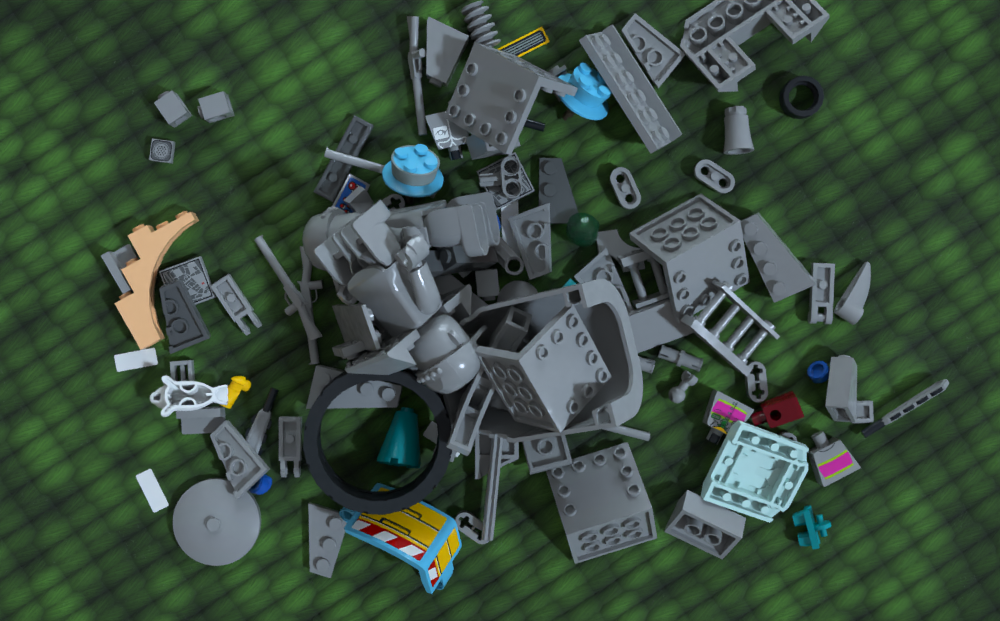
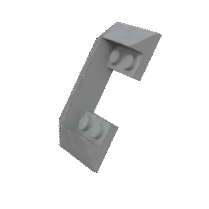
[680,0,830,92]
[345,284,472,375]

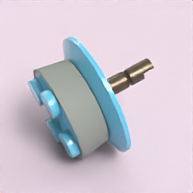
[382,144,444,204]

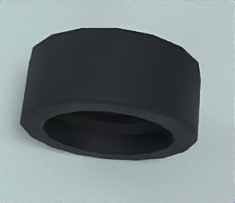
[779,75,824,119]

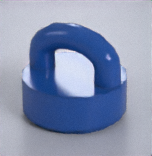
[807,361,830,383]
[249,474,272,495]

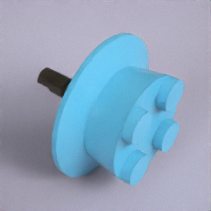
[558,63,612,121]

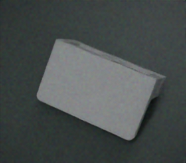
[101,244,139,294]
[176,406,226,434]

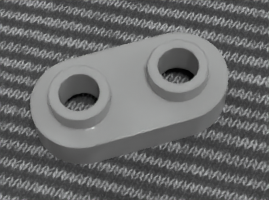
[694,159,735,194]
[609,167,641,210]

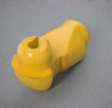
[220,376,251,409]

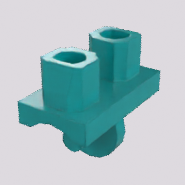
[792,505,832,550]

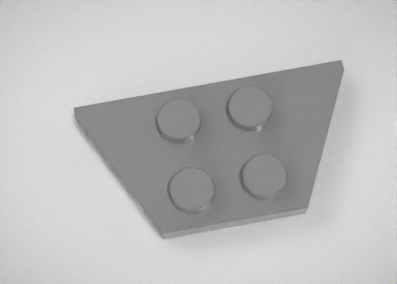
[475,434,519,479]

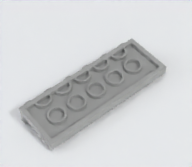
[579,25,682,153]

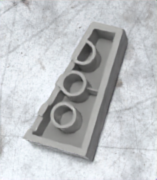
[741,212,816,303]
[306,365,403,409]

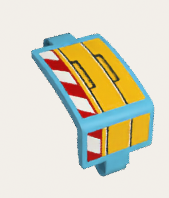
[339,483,462,594]

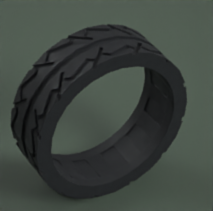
[303,368,452,515]

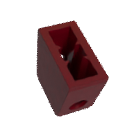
[751,391,805,428]

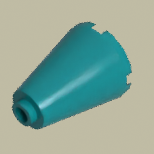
[377,407,421,469]

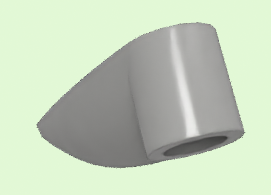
[834,261,871,325]

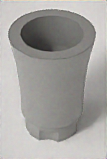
[723,106,754,155]

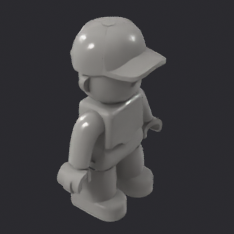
[302,192,500,292]
[313,200,488,394]

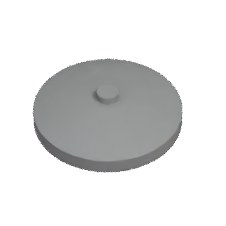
[173,478,261,566]

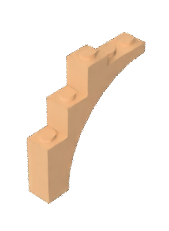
[114,211,199,350]

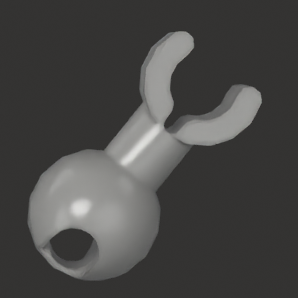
[669,370,698,403]

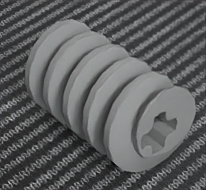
[461,1,501,47]

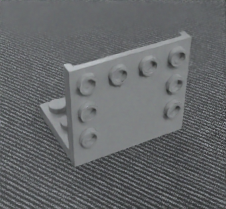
[444,42,578,155]
[629,193,750,323]
[475,306,612,433]
[546,442,657,564]

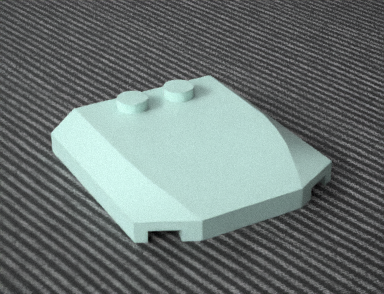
[701,420,809,523]

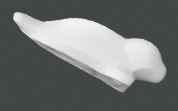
[150,375,228,417]

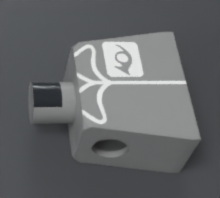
[425,111,469,161]

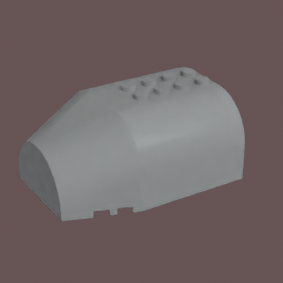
[442,279,643,443]

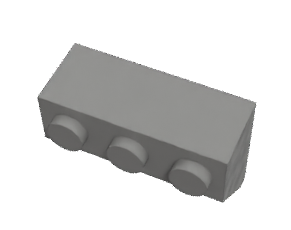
[664,490,746,559]

